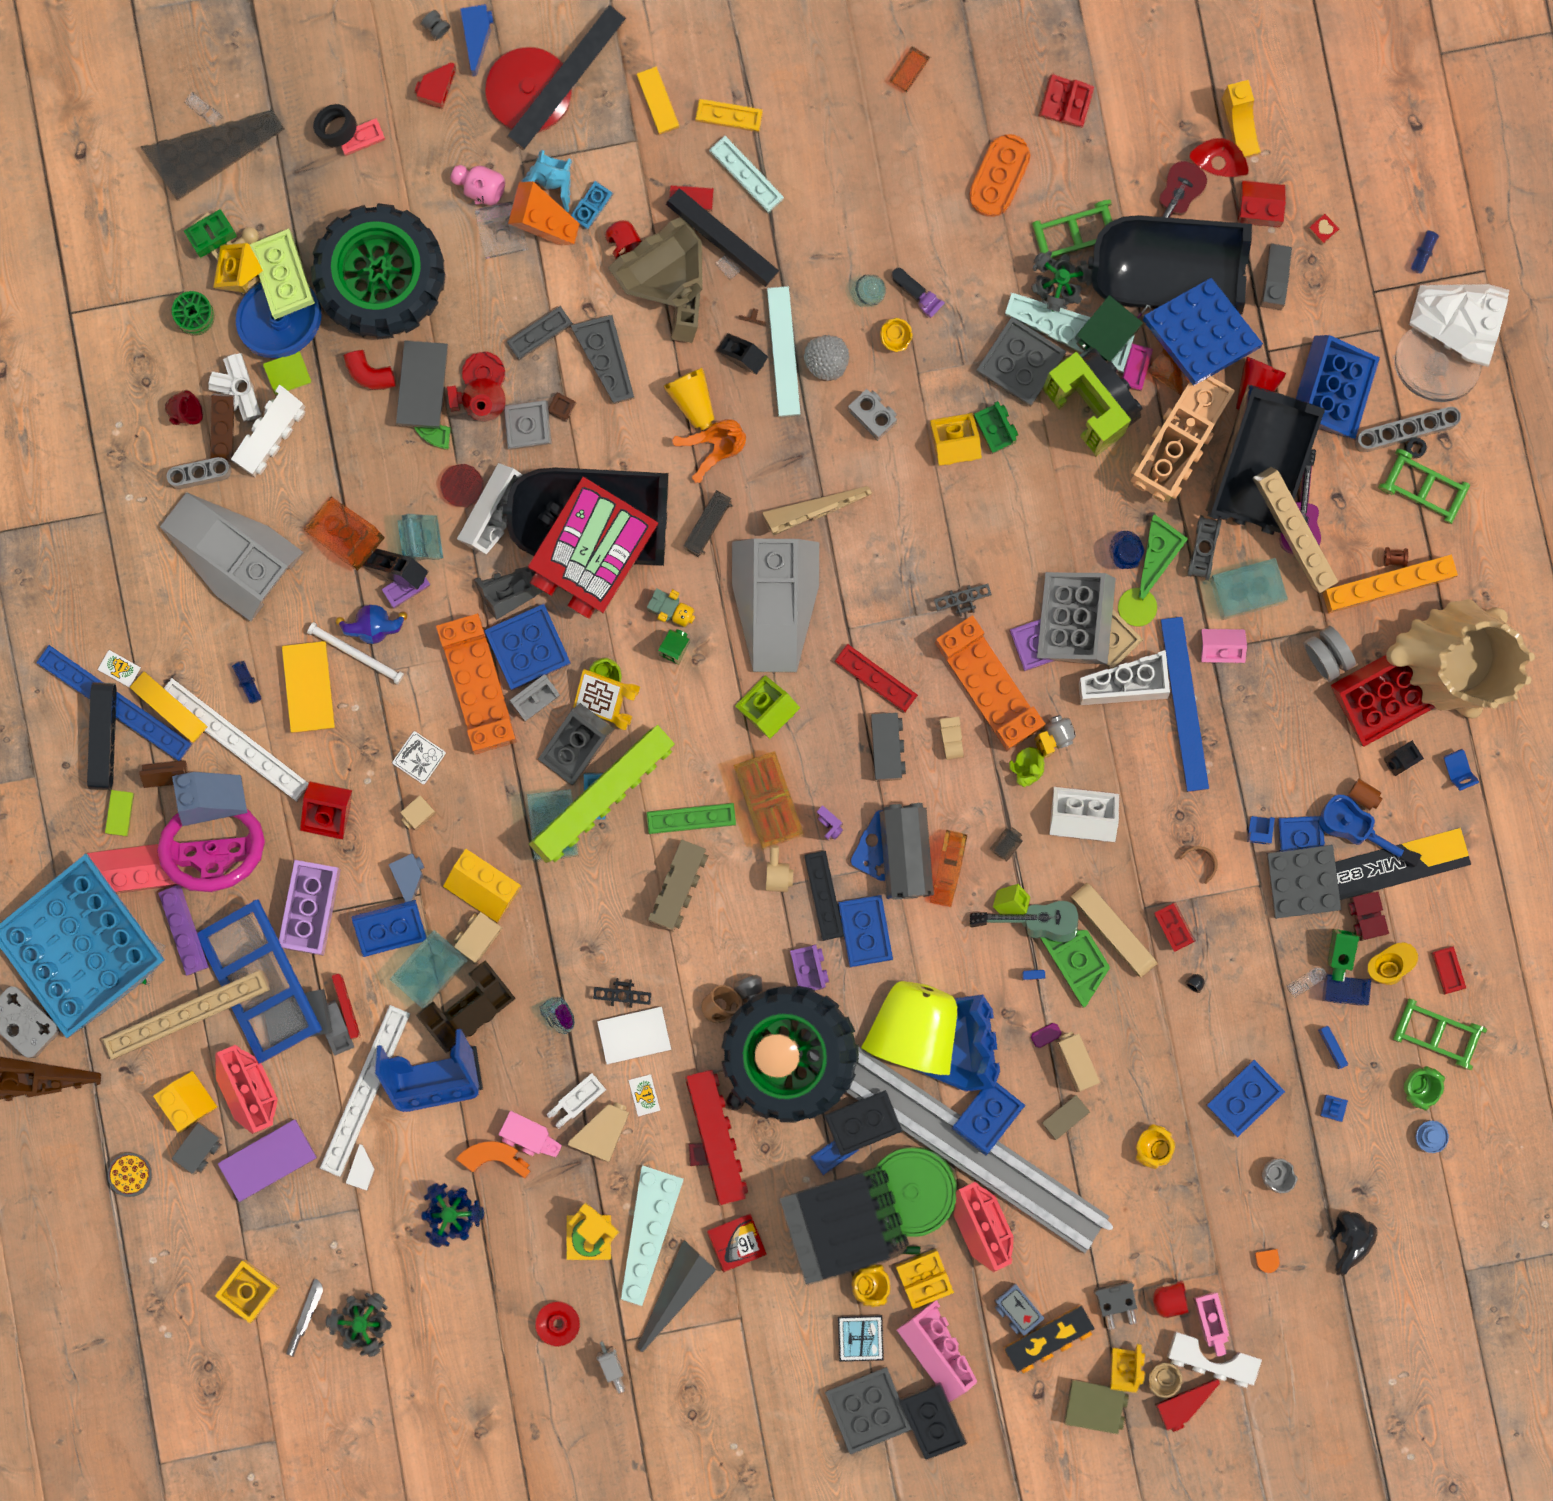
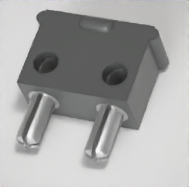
[1094,1281,1137,1330]

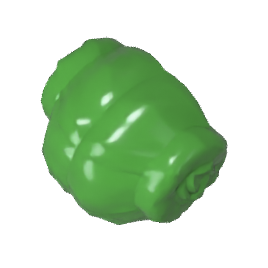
[1404,1066,1445,1111]

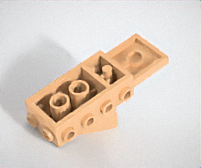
[1130,376,1235,503]

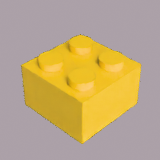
[215,1260,280,1323]

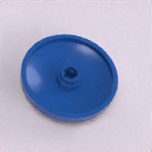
[236,282,322,358]

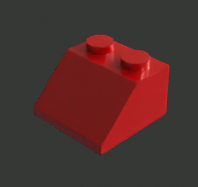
[1238,180,1286,228]
[300,781,352,840]

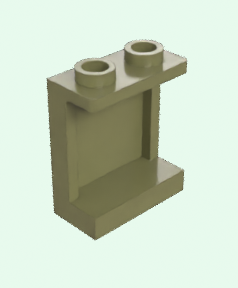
[1064,1379,1129,1434]

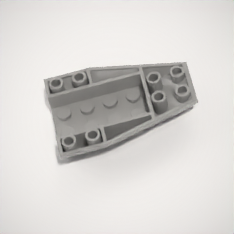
[160,492,304,622]
[732,539,819,672]

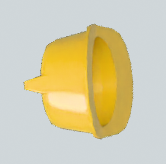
[1368,942,1418,985]

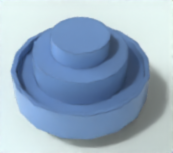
[1415,1121,1449,1153]

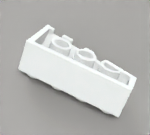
[231,385,306,477]
[457,463,522,554]

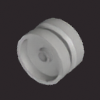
[1303,626,1356,682]

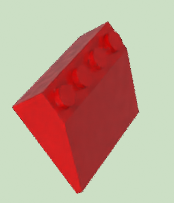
[1330,654,1435,747]

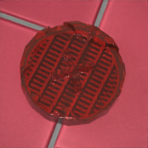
[440,464,484,508]

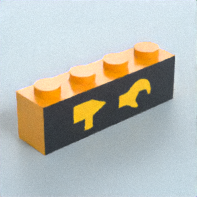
[1003,1305,1095,1373]

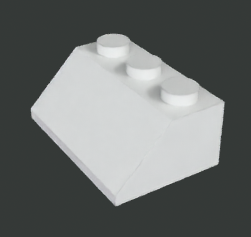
[1050,787,1119,842]

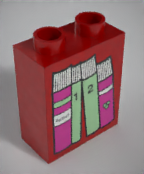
[528,477,658,619]

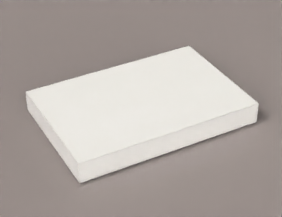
[597,1007,671,1064]

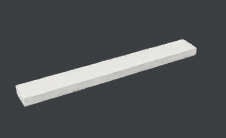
[164,678,309,802]
[320,1005,410,1177]

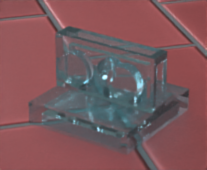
[397,514,443,562]

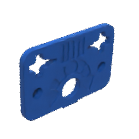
[851,810,885,881]

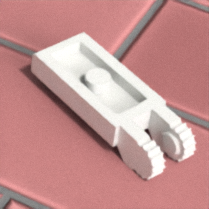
[546,1073,606,1129]

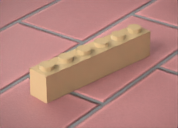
[1253,467,1338,593]

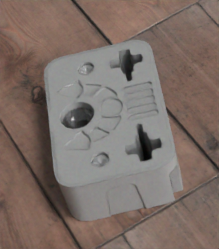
[0,986,60,1058]

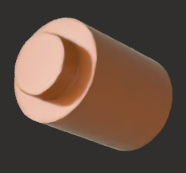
[1348,778,1383,811]

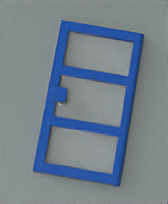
[197,899,322,1064]

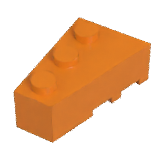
[508,181,580,245]

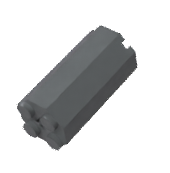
[879,803,934,900]

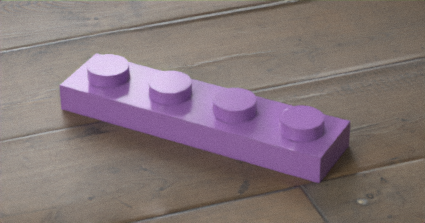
[158,885,209,976]

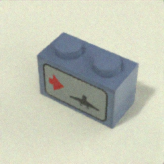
[994,1284,1045,1336]

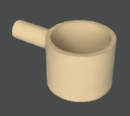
[766,845,793,892]

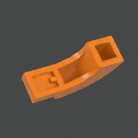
[456,1142,531,1178]

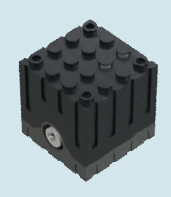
[779,1166,909,1285]

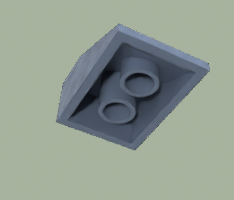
[172,772,248,826]

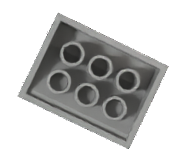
[1037,572,1116,664]

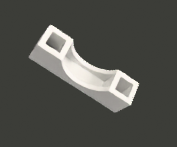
[1167,1331,1262,1388]

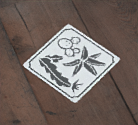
[392,731,446,784]

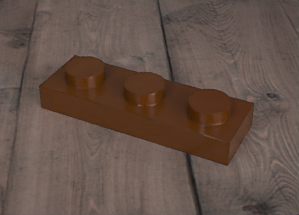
[210,393,235,460]

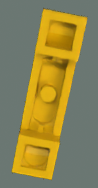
[129,672,208,743]

